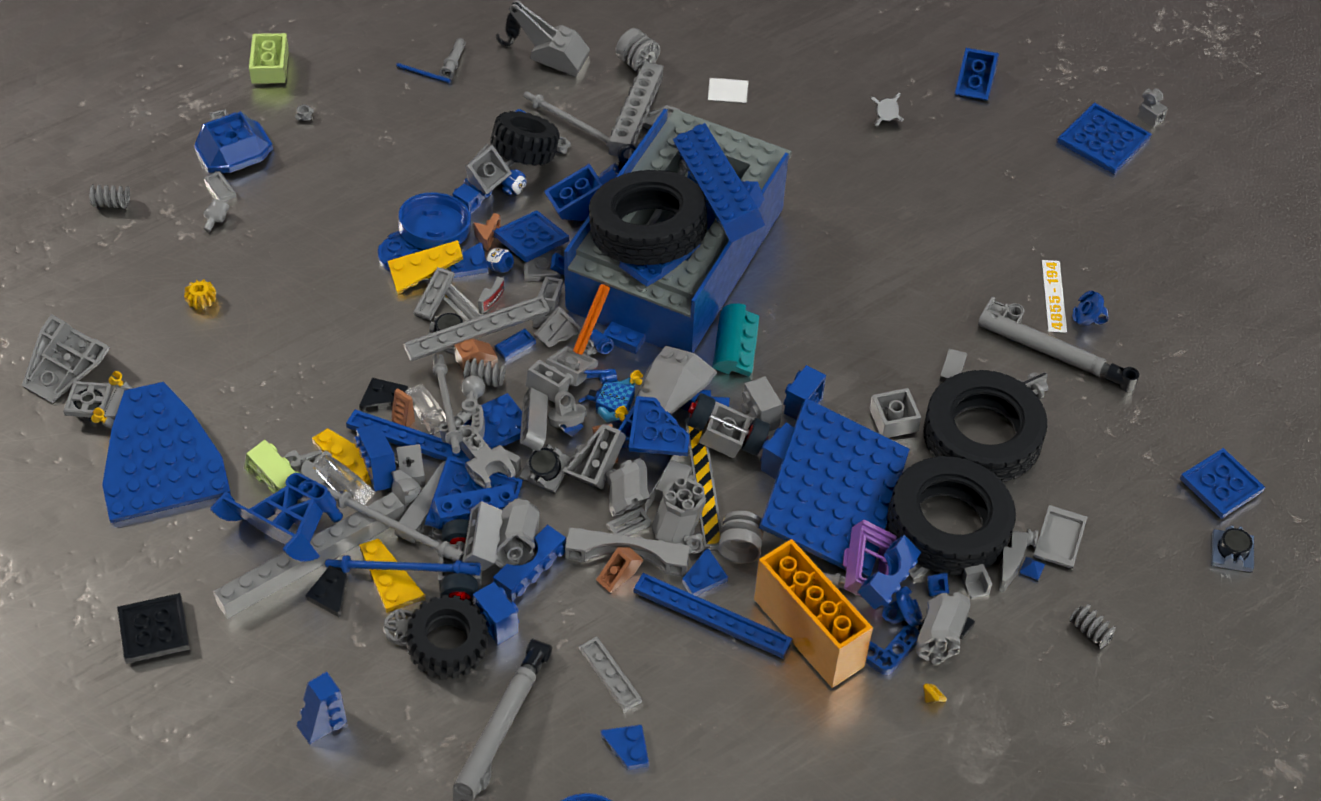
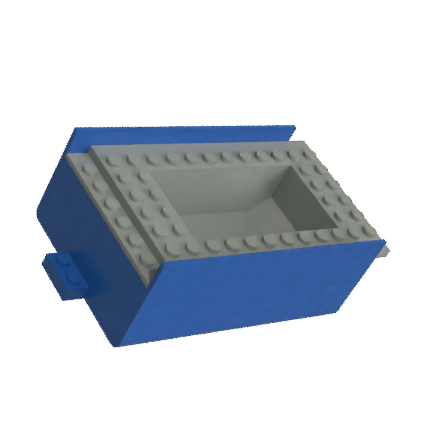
[564,109,792,354]

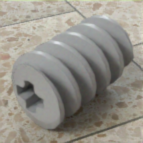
[89,184,130,209]
[463,358,506,388]
[1069,604,1116,649]

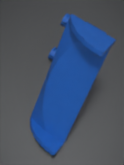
[210,473,343,561]

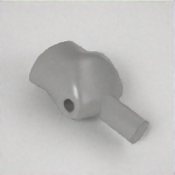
[203,199,230,232]

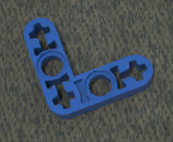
[866,625,920,675]

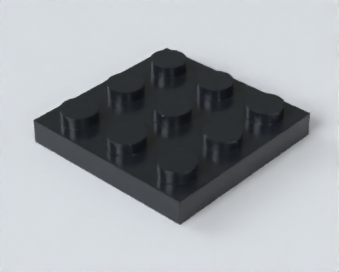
[117,593,190,664]

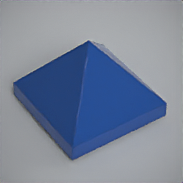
[559,423,583,437]
[1019,556,1045,581]
[927,573,949,596]

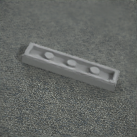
[579,636,642,713]

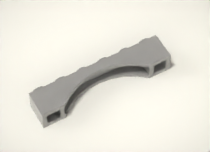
[565,528,690,577]

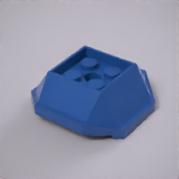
[194,112,273,173]

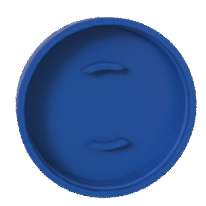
[398,192,471,250]

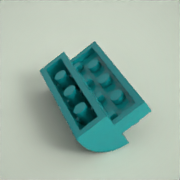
[712,303,760,377]

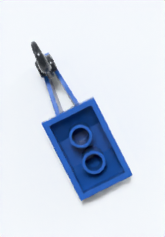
[544,144,636,221]

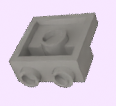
[546,346,598,387]

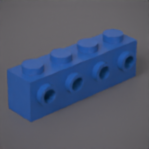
[431,484,516,528]

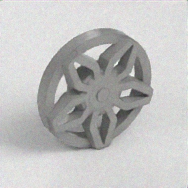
[383,609,413,646]

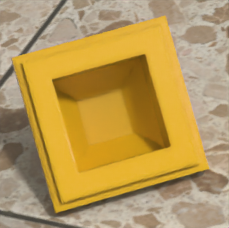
[923,683,947,703]

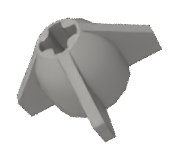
[870,92,904,126]
[387,469,421,513]

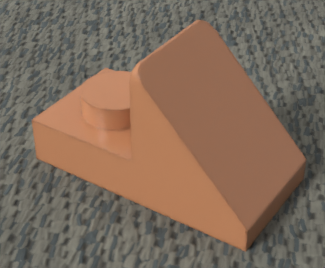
[473,213,501,252]

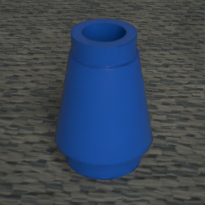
[590,329,614,354]

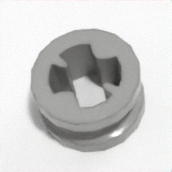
[1026,528,1038,548]

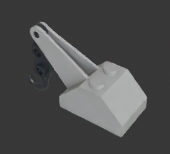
[496,1,590,77]

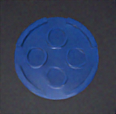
[378,231,424,272]

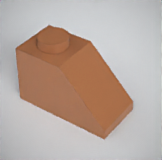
[454,339,498,372]
[596,547,644,593]

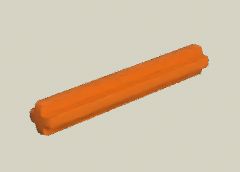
[573,284,610,355]

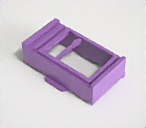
[843,520,897,598]

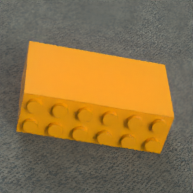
[754,539,873,688]

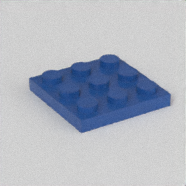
[494,210,569,262]
[461,393,522,449]
[1180,448,1265,519]

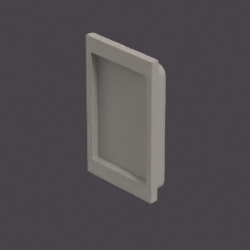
[1033,505,1088,569]

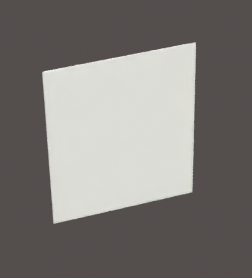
[708,78,748,103]

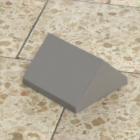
[466,145,512,194]

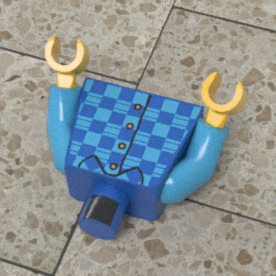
[587,370,643,424]

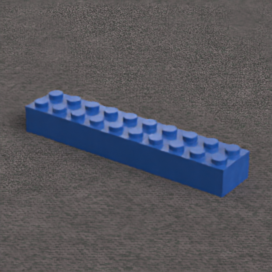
[673,123,766,243]

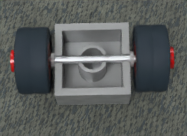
[687,393,770,458]
[438,519,482,604]

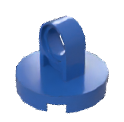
[1072,290,1109,326]
[882,586,923,627]

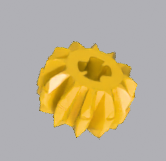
[184,279,216,310]

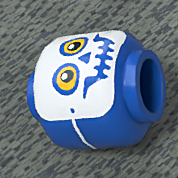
[501,169,527,196]
[487,248,514,273]

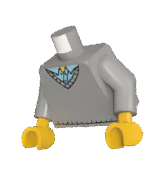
[91,371,133,429]

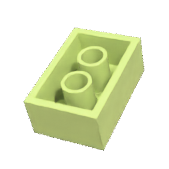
[249,33,289,83]

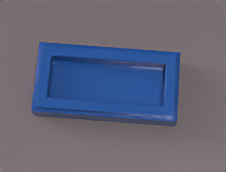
[495,329,536,361]

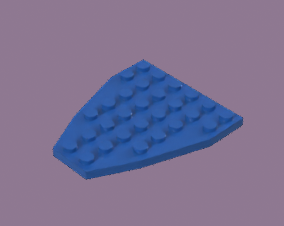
[102,382,231,523]

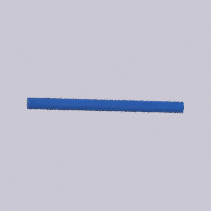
[396,63,451,83]

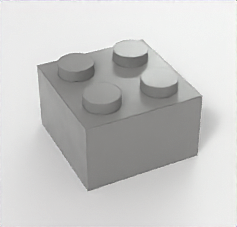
[741,376,783,431]
[870,388,921,438]

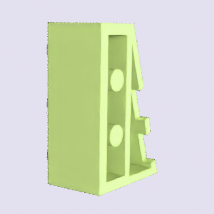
[244,440,299,494]

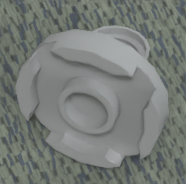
[548,390,587,428]

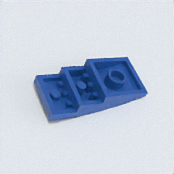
[619,243,701,287]

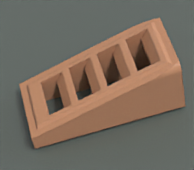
[391,388,415,427]

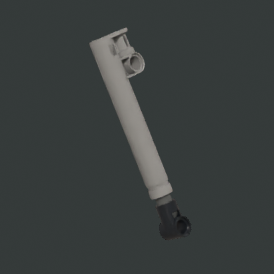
[978,297,1140,392]
[453,639,552,801]

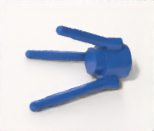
[578,369,618,403]

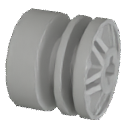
[616,28,660,72]
[718,511,764,563]

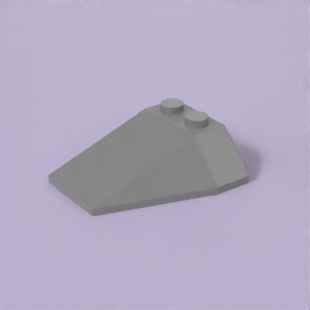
[22,314,110,403]
[632,346,717,415]

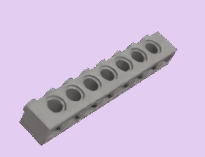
[606,62,664,159]

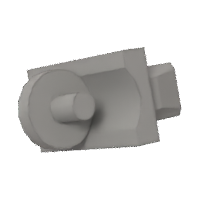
[1018,372,1048,399]

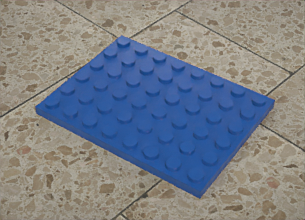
[759,398,910,579]

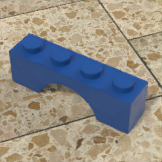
[493,525,566,601]
[857,535,921,610]

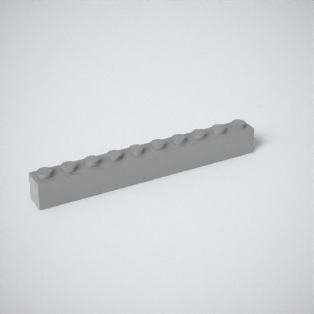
[214,492,405,619]

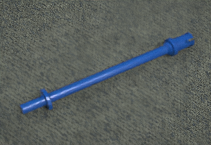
[325,555,481,576]

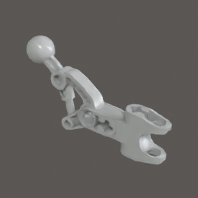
[439,375,516,489]

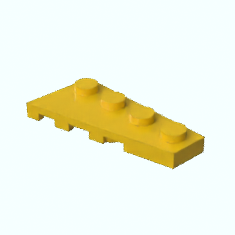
[388,240,463,295]
[312,428,372,491]
[359,538,426,613]

